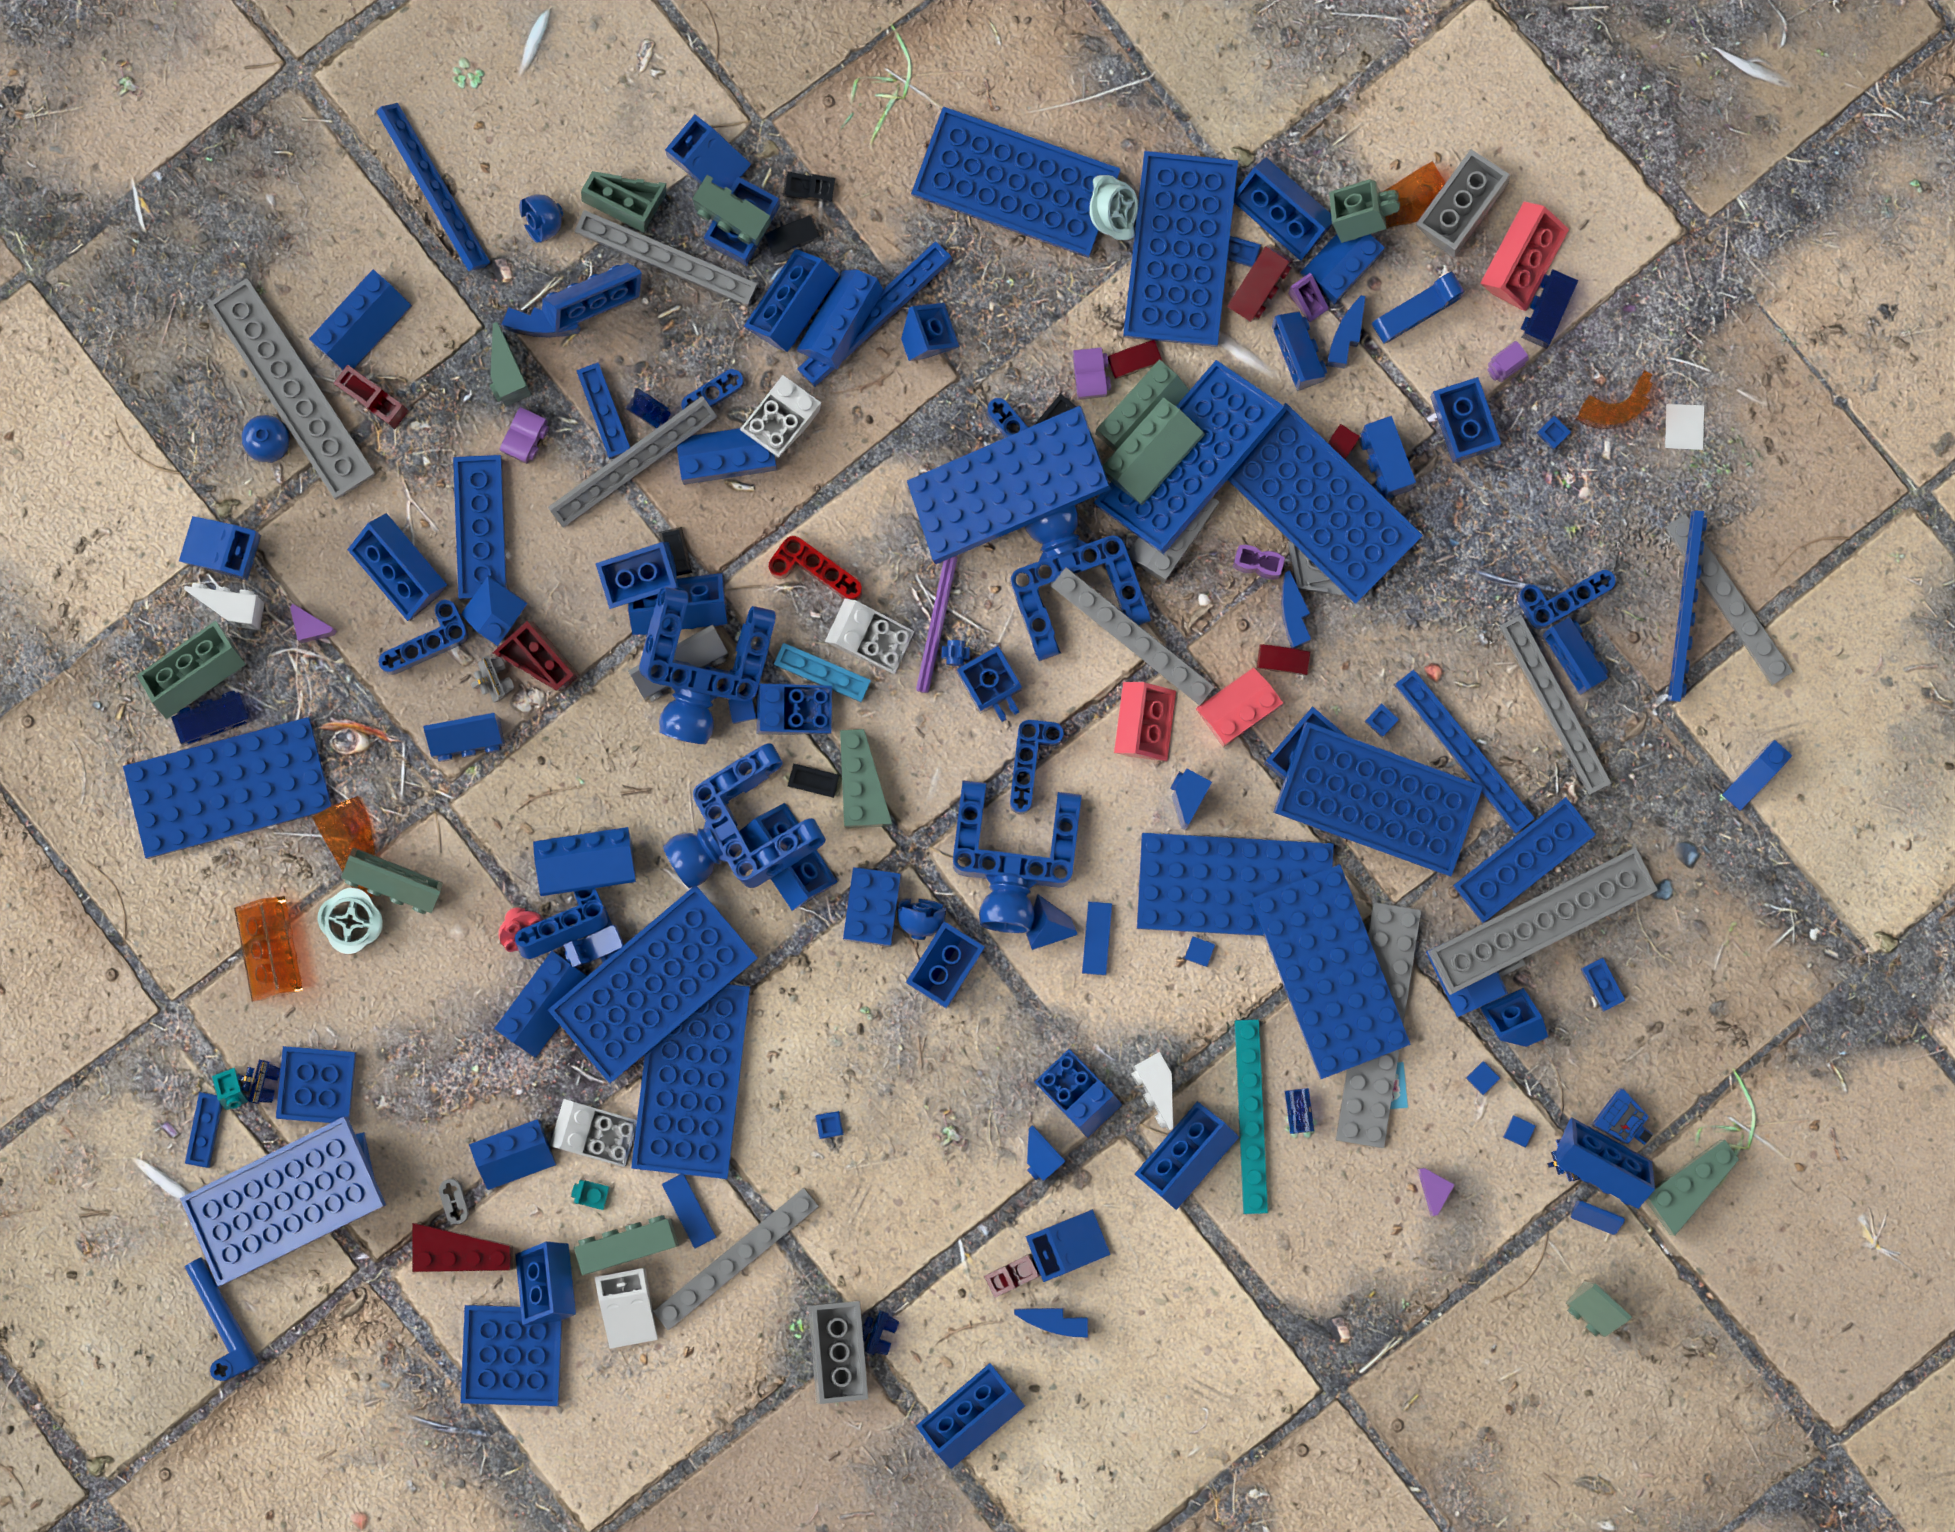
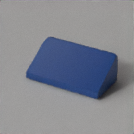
[1571,1200,1625,1235]

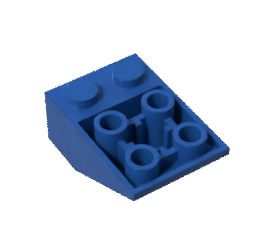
[665,114,751,189]
[179,516,261,581]
[756,683,832,735]
[1034,1049,1122,1138]
[1025,1209,1111,1282]

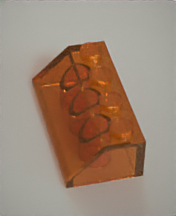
[234,896,303,1002]

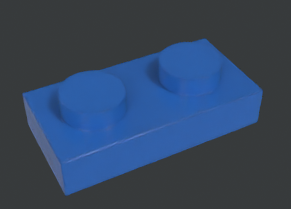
[1581,958,1625,1012]

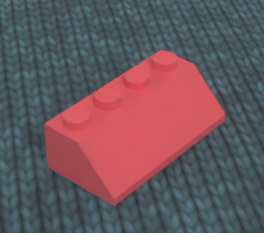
[1480,202,1569,311]

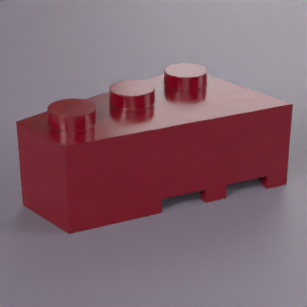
[1227,244,1294,322]
[492,621,580,691]

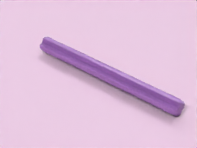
[916,556,957,693]

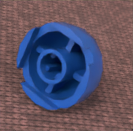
[519,194,563,243]
[241,415,290,463]
[898,899,946,940]

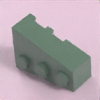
[581,171,666,233]
[692,175,771,245]

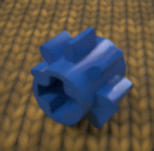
[942,640,970,666]

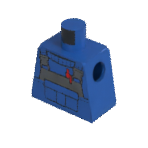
[1591,1088,1653,1145]

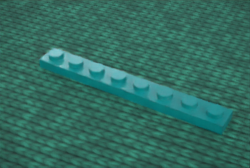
[1234,1019,1268,1214]

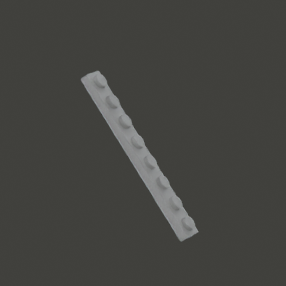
[575,210,758,307]
[548,396,717,527]
[1664,514,1793,686]
[1051,567,1214,706]
[1499,615,1611,795]
[653,1188,819,1330]

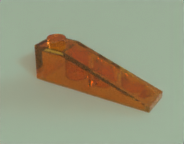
[1383,161,1445,229]
[312,796,376,898]

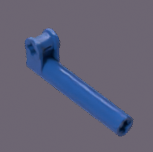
[184,1257,260,1381]

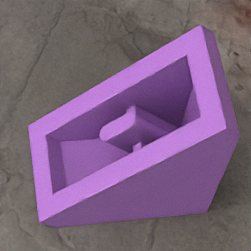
[1288,273,1329,322]
[290,604,337,643]
[1417,1168,1454,1216]

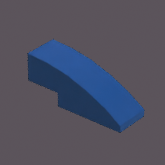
[1326,295,1365,369]
[501,307,580,338]
[1281,571,1311,649]
[1014,1308,1088,1338]

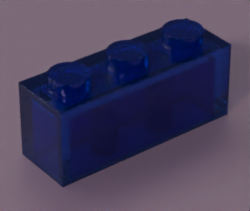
[1520,269,1579,349]
[171,691,253,746]

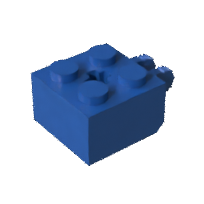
[957,646,1022,722]

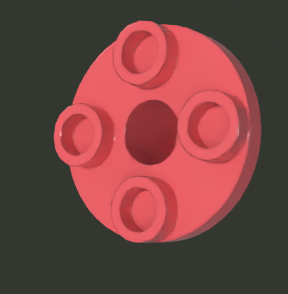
[498,907,544,952]

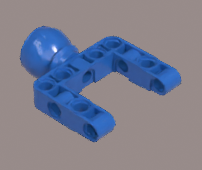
[1010,505,1151,661]
[639,587,776,744]
[663,743,826,889]
[953,780,1082,933]

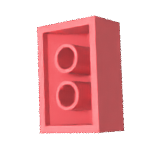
[1196,668,1283,747]
[1114,682,1176,761]

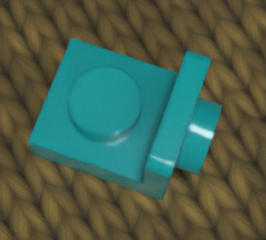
[212,1068,248,1110]
[571,1179,610,1210]

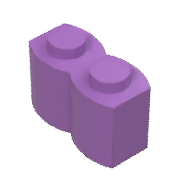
[1487,341,1529,382]
[1073,347,1111,400]
[499,407,549,464]
[1233,545,1285,580]

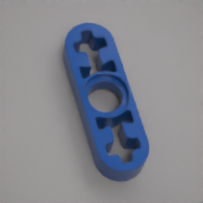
[681,369,744,410]

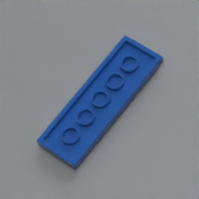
[453,455,507,600]
[1453,797,1596,924]

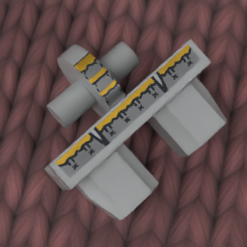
[471,655,514,703]

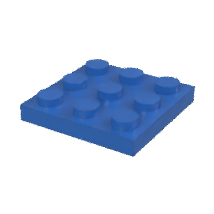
[276,1046,356,1123]

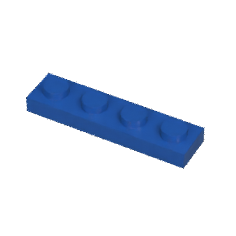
[576,362,630,460]

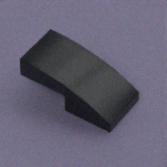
[783,172,835,202]
[764,216,820,256]

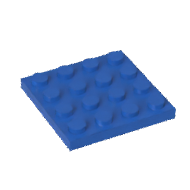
[460,1305,562,1406]

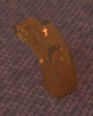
[1575,370,1653,429]

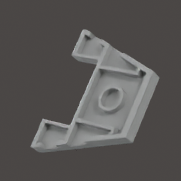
[1288,541,1372,599]

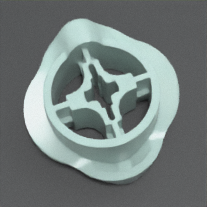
[1090,175,1138,240]
[318,888,383,954]

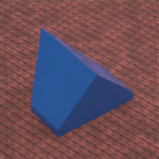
[1026,894,1078,950]

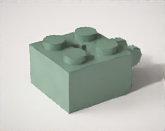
[1329,179,1400,243]

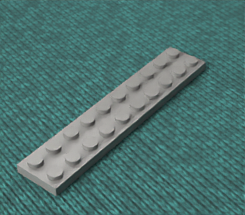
[207,278,376,500]
[1428,847,1658,995]
[1336,902,1421,1148]

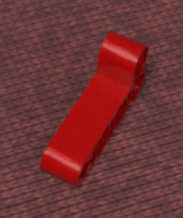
[768,536,862,601]

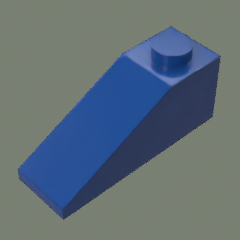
[1722,740,1792,811]

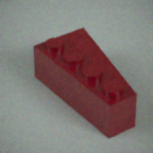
[412,1223,513,1272]

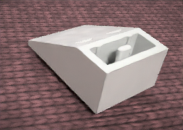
[740,375,821,458]
[184,583,264,630]
[825,599,914,674]
[1131,1052,1173,1131]
[550,1099,637,1167]
[595,1268,658,1349]

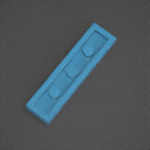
[774,643,871,703]

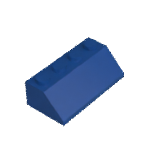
[1234,157,1333,261]
[744,249,840,352]
[542,263,642,333]
[309,269,412,371]
[796,269,883,370]
[677,428,777,485]
[347,513,447,621]
[628,573,727,635]
[739,803,838,911]
[533,827,636,896]
[494,951,587,1058]
[1135,1101,1239,1210]
[1556,1117,1655,1209]
[916,1363,1025,1469]

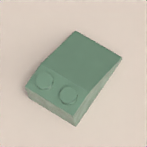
[490,322,531,407]
[1566,1282,1632,1337]

